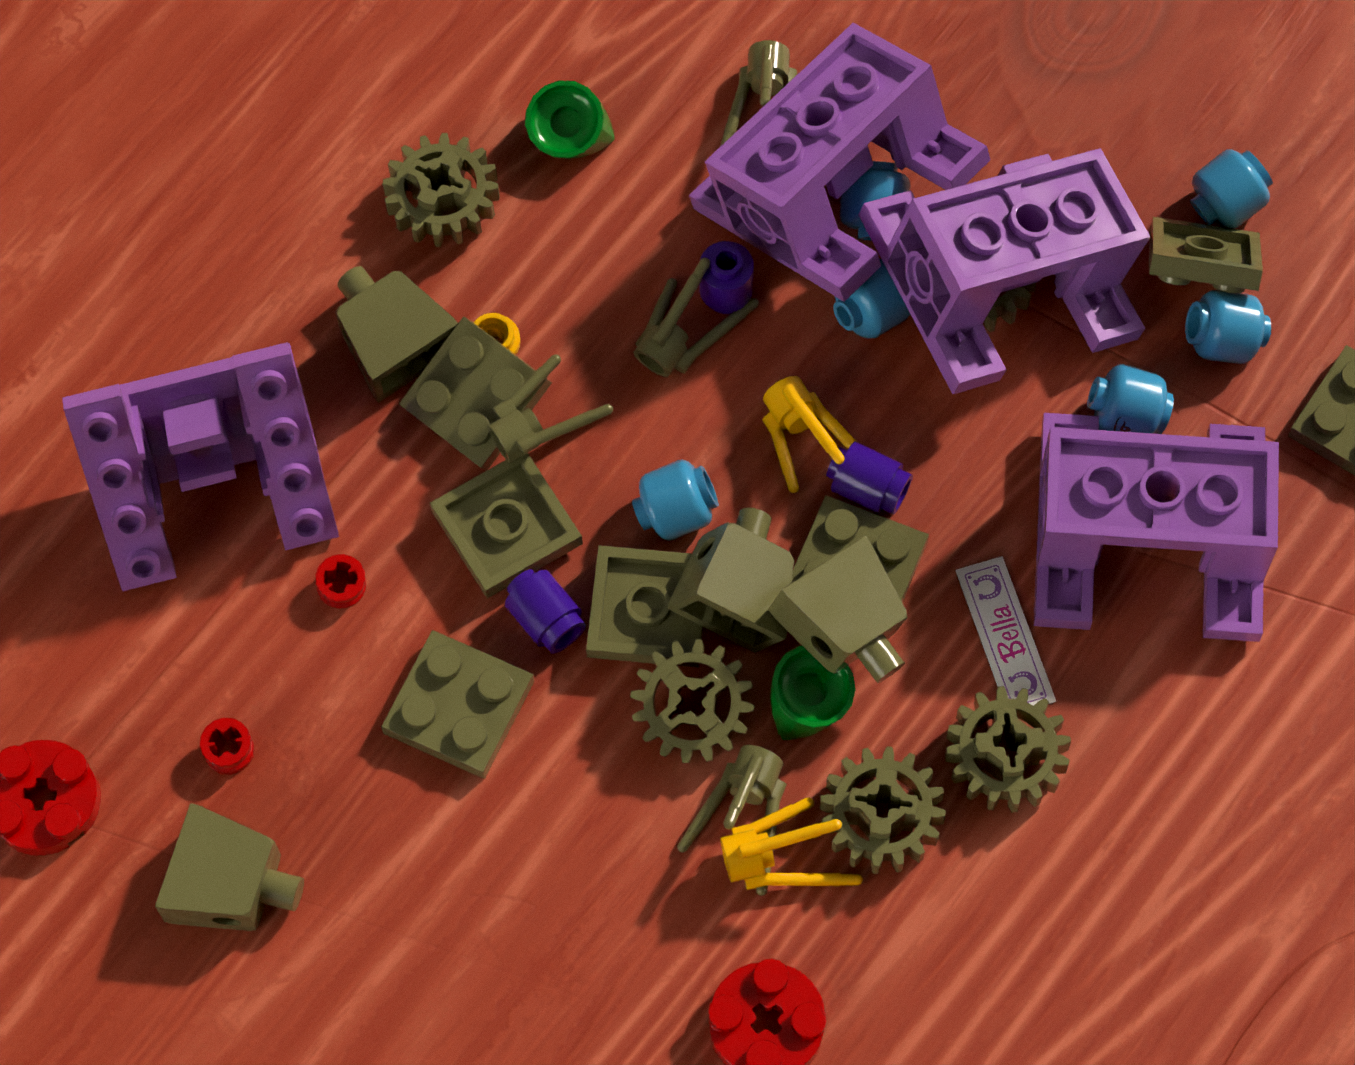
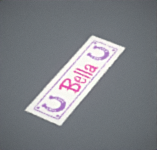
[955,556,1056,706]

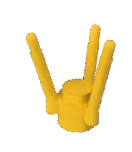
[762,376,857,493]
[720,797,863,890]

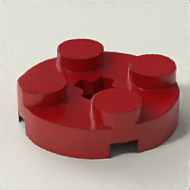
[0,740,101,856]
[708,958,826,1065]

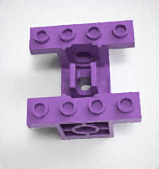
[689,23,990,302]
[858,148,1150,394]
[62,342,339,591]
[1034,413,1279,642]

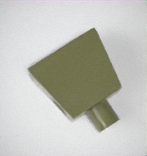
[335,266,458,403]
[667,508,794,653]
[768,536,907,684]
[155,803,304,931]

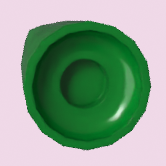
[525,80,615,159]
[770,646,856,740]

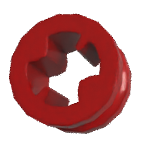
[315,554,366,609]
[200,718,254,775]

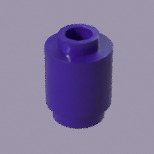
[699,241,754,314]
[826,441,913,515]
[504,569,586,653]

